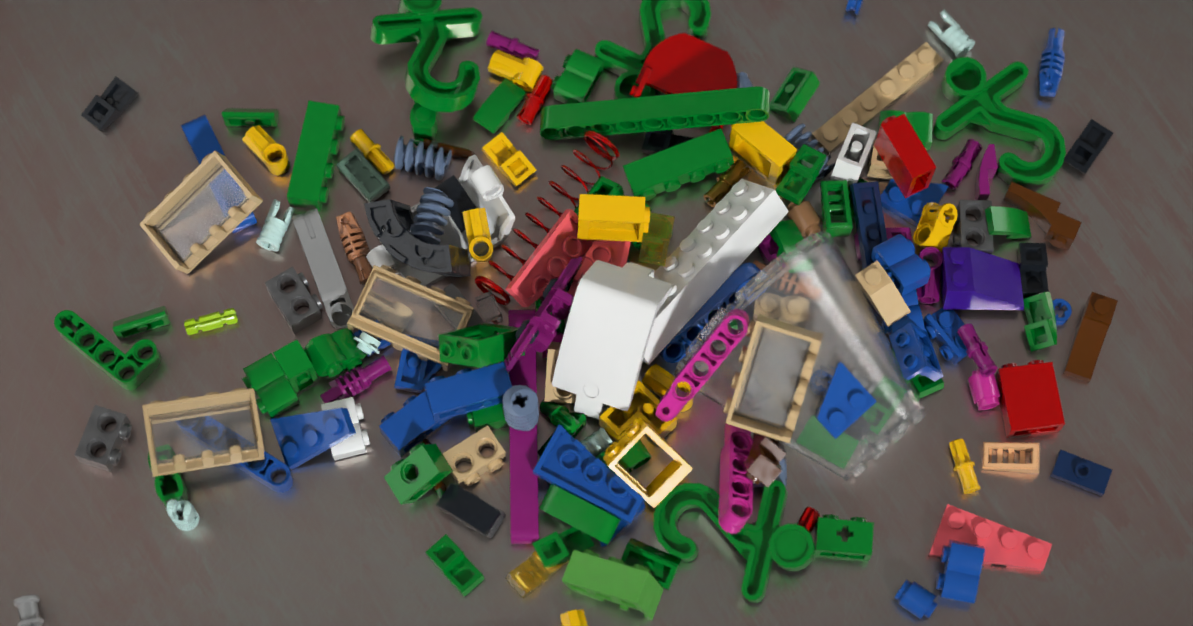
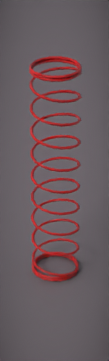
[475,131,619,305]

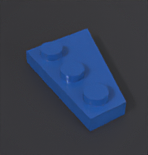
[270,408,356,469]

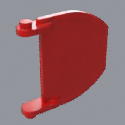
[629,33,737,133]

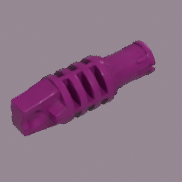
[320,355,392,404]

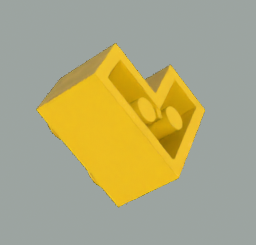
[599,380,677,445]

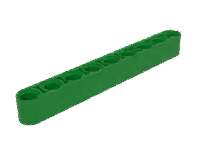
[540,86,770,140]

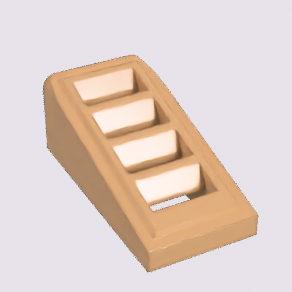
[983,442,1040,473]

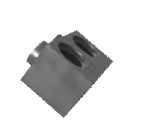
[952,200,994,254]
[265,267,323,334]
[75,405,132,472]

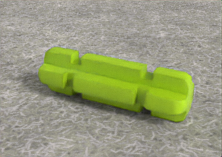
[184,308,238,335]

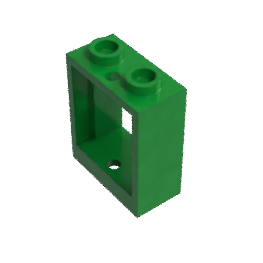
[439,323,525,368]

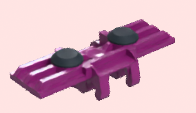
[504,256,583,372]

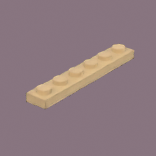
[811,42,943,155]

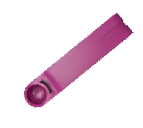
[655,309,750,422]
[719,419,753,534]

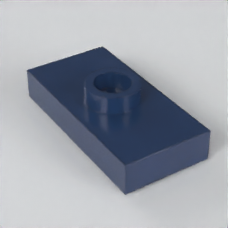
[1050,449,1112,496]

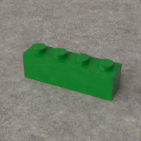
[286,101,345,211]
[623,128,734,201]

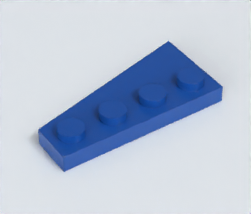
[533,424,644,525]

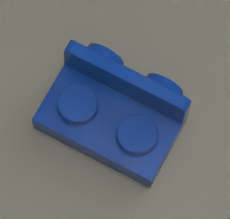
[923,307,968,366]
[889,322,944,381]

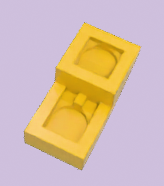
[481,132,536,187]

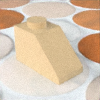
[855,260,910,327]

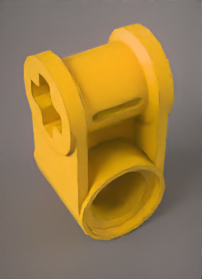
[913,202,958,253]

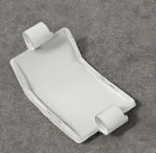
[366,155,515,287]
[552,260,672,420]

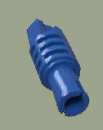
[1038,28,1065,97]

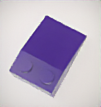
[940,247,1024,310]

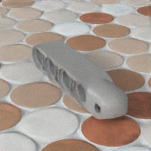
[292,208,354,330]

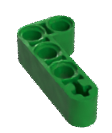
[54,310,161,390]

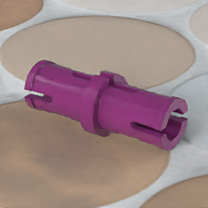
[486,30,540,60]
[942,139,983,190]
[957,323,998,377]

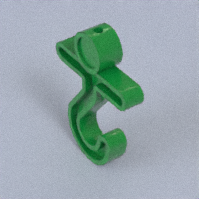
[370,0,482,112]
[594,0,711,99]
[933,57,1066,189]
[653,480,815,603]

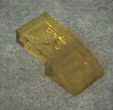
[638,212,675,266]
[505,551,568,599]

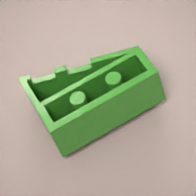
[562,549,664,620]

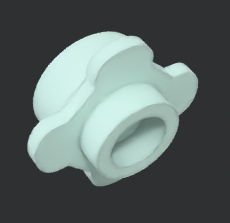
[354,332,381,355]

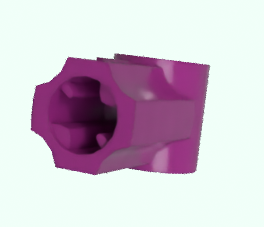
[916,247,943,304]

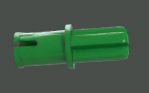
[539,399,580,433]

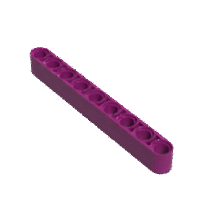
[508,309,539,544]

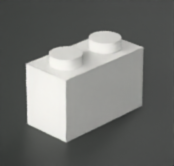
[830,123,877,186]

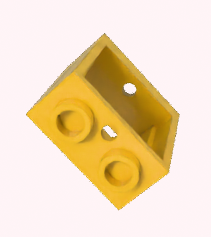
[729,121,797,187]
[577,194,650,242]
[603,418,693,508]

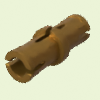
[703,160,750,207]

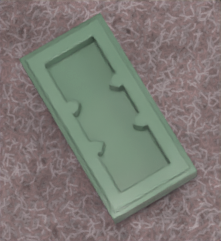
[336,148,390,203]

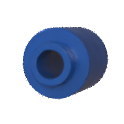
[894,580,938,619]

